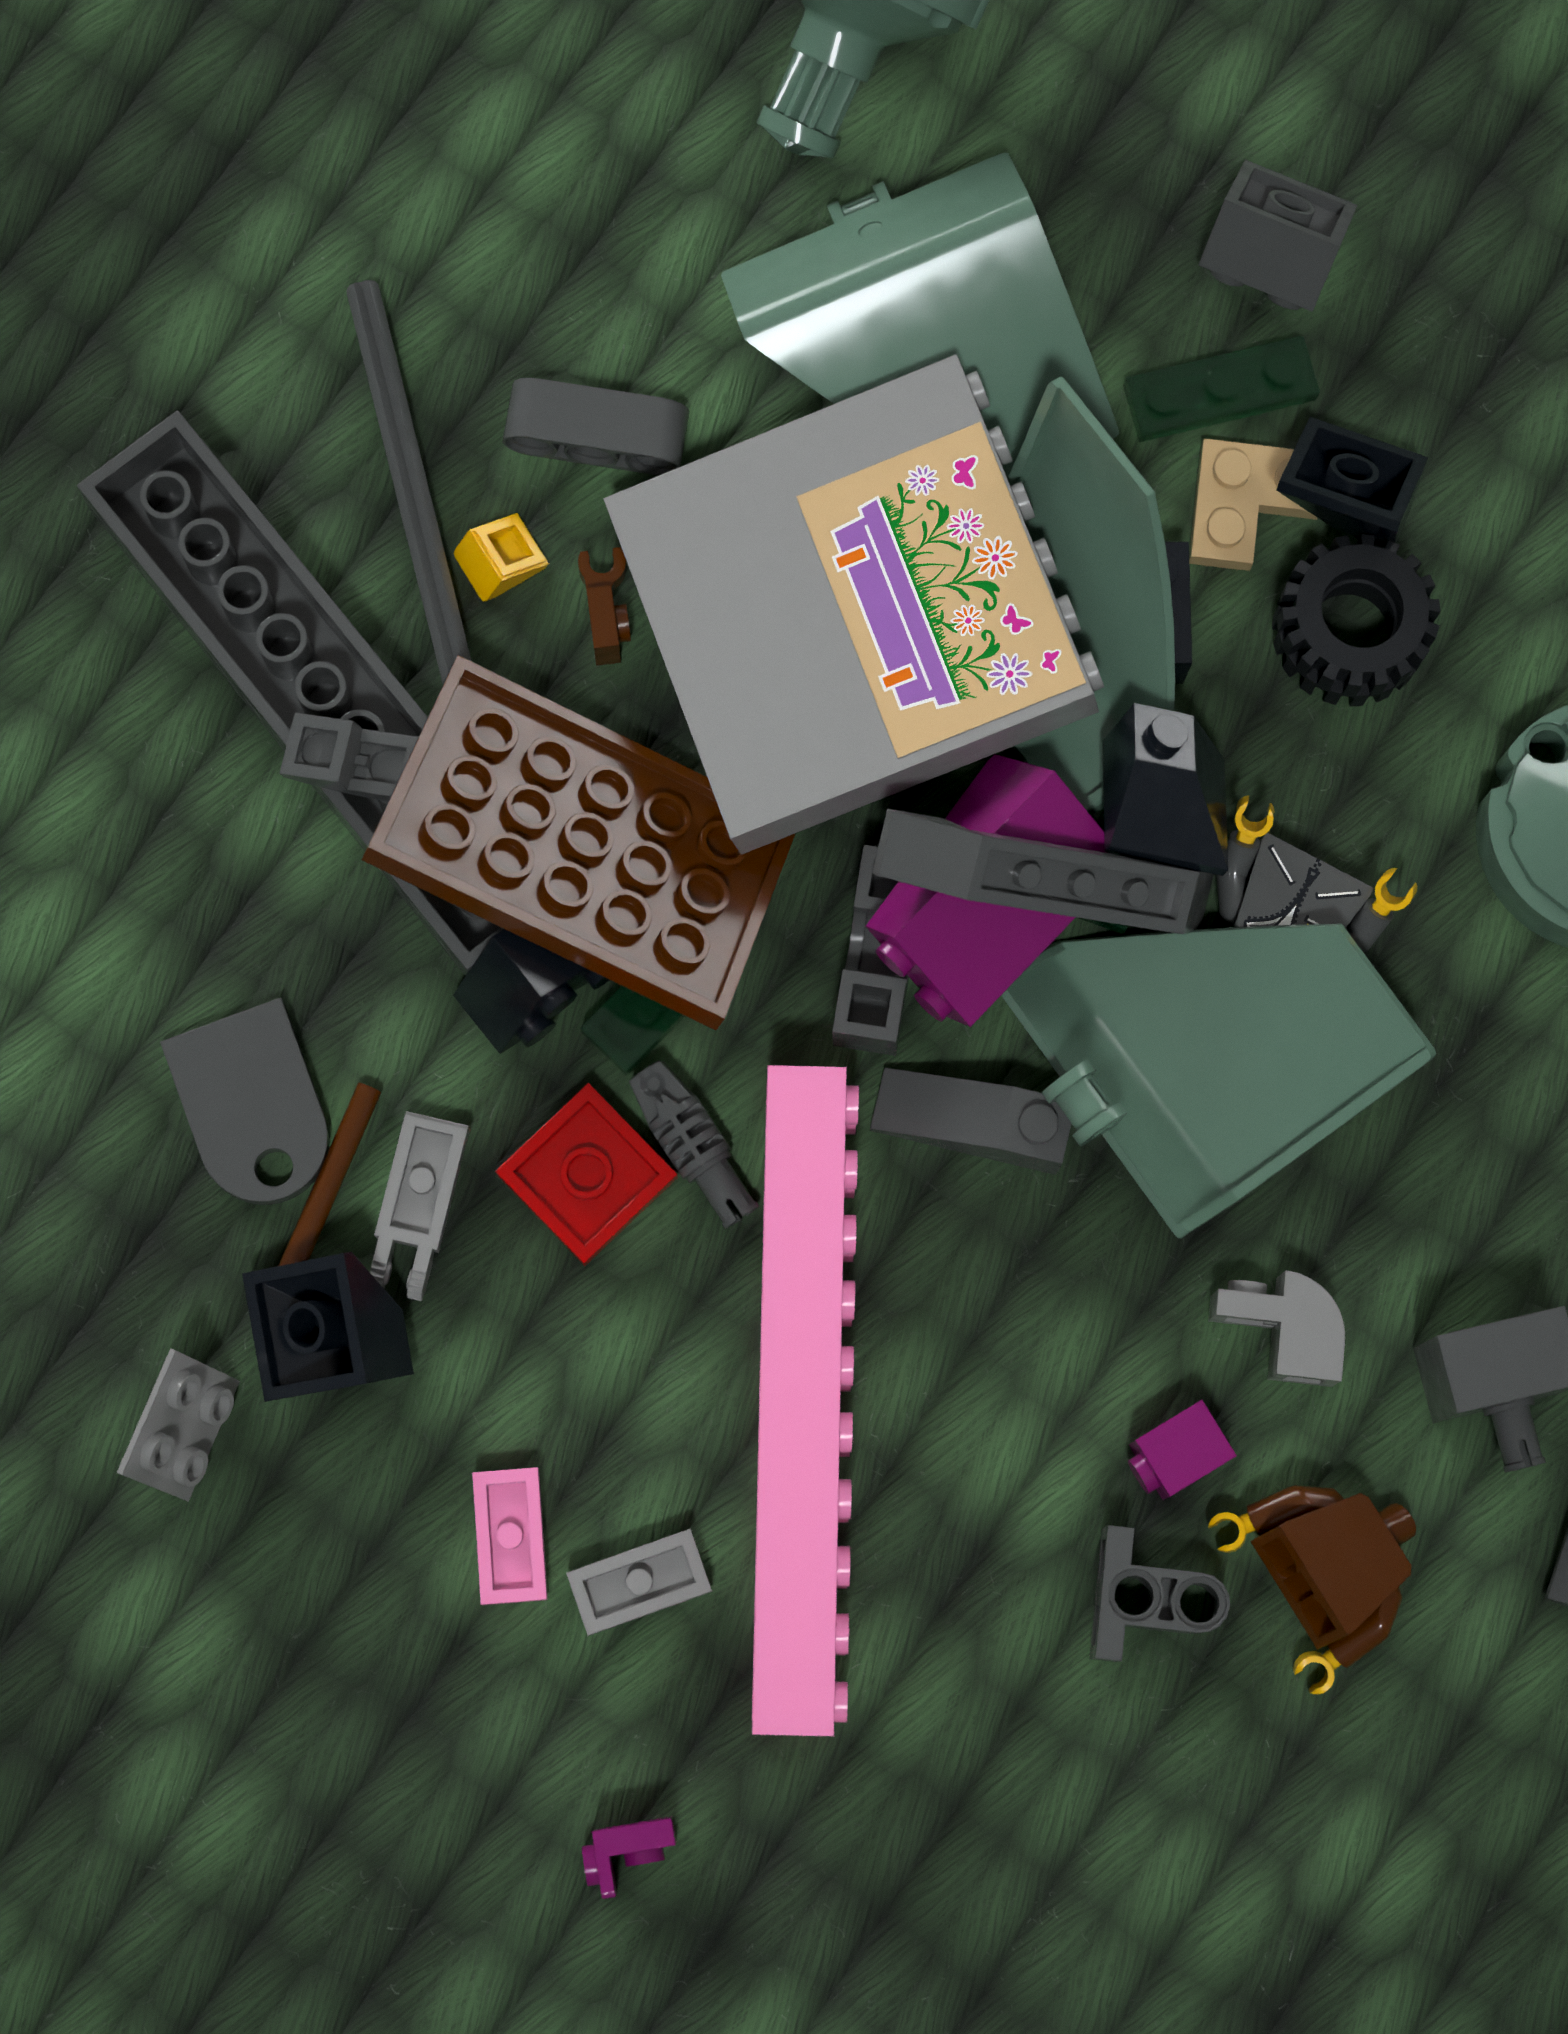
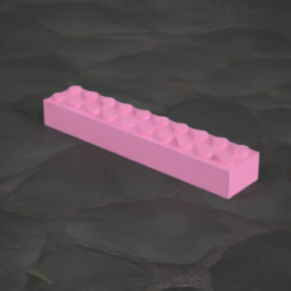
[751,1065,859,1736]

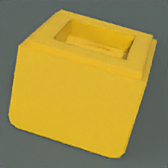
[454,513,549,602]

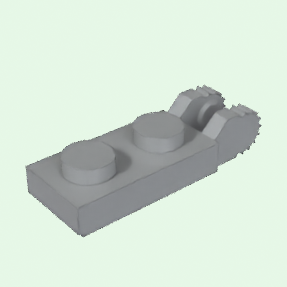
[370,1111,470,1301]

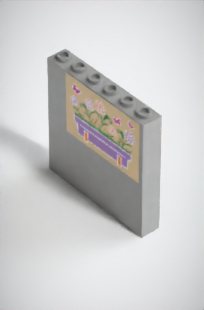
[603,354,1104,855]

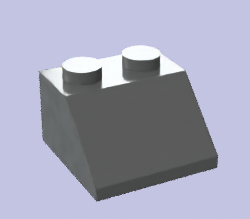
[1198,160,1358,312]

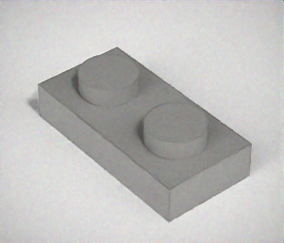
[566,1529,712,1636]

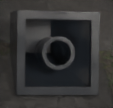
[1276,417,1428,546]
[1103,703,1228,876]
[242,1252,414,1402]

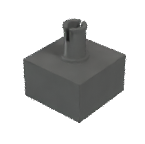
[1413,1306,1568,1473]

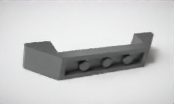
[872,809,1214,934]

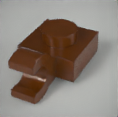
[578,547,631,666]

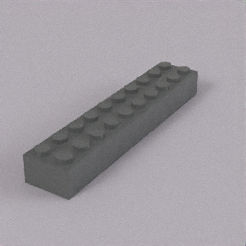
[77,410,504,976]

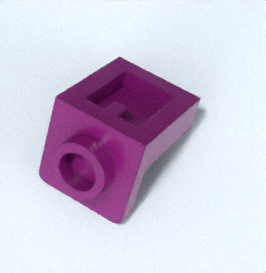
[582,1816,676,1899]

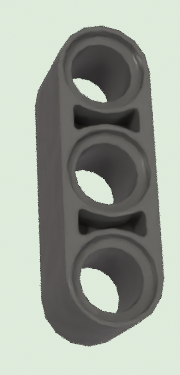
[502,378,690,475]

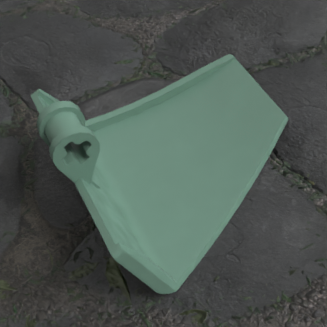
[1007,376,1175,815]

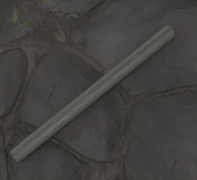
[346,280,472,684]

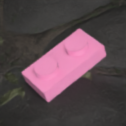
[472,1467,548,1605]

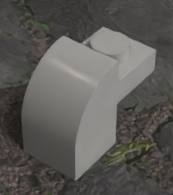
[1208,1270,1345,1387]

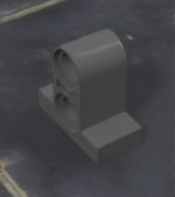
[1089,1525,1230,1662]

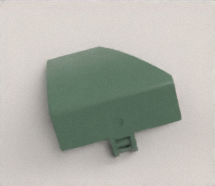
[721,152,1119,477]
[1001,923,1436,1238]

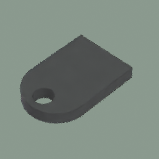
[160,997,330,1205]

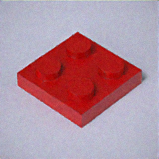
[495,1083,678,1266]

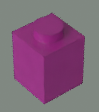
[1128,1400,1237,1500]

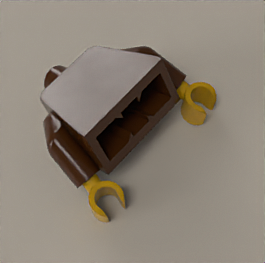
[1208,1485,1416,1694]

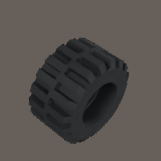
[1272,534,1441,707]

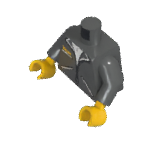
[1216,795,1417,954]

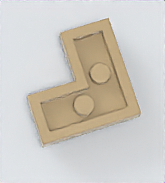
[1189,438,1318,571]

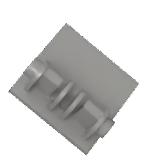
[117,1348,240,1502]

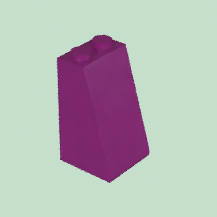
[866,754,1117,1027]

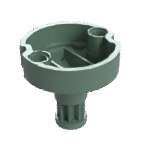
[756,0,989,159]
[1476,705,1568,947]

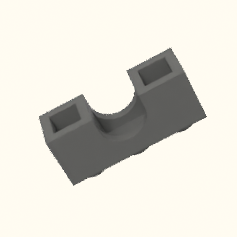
[832,845,909,1056]

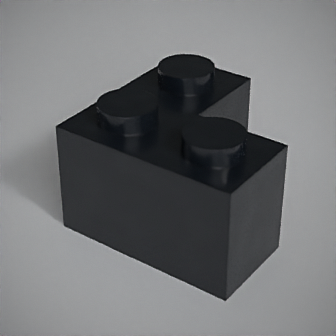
[453,929,610,1054]

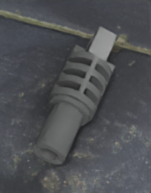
[629,1061,760,1229]

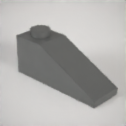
[870,1068,1071,1175]

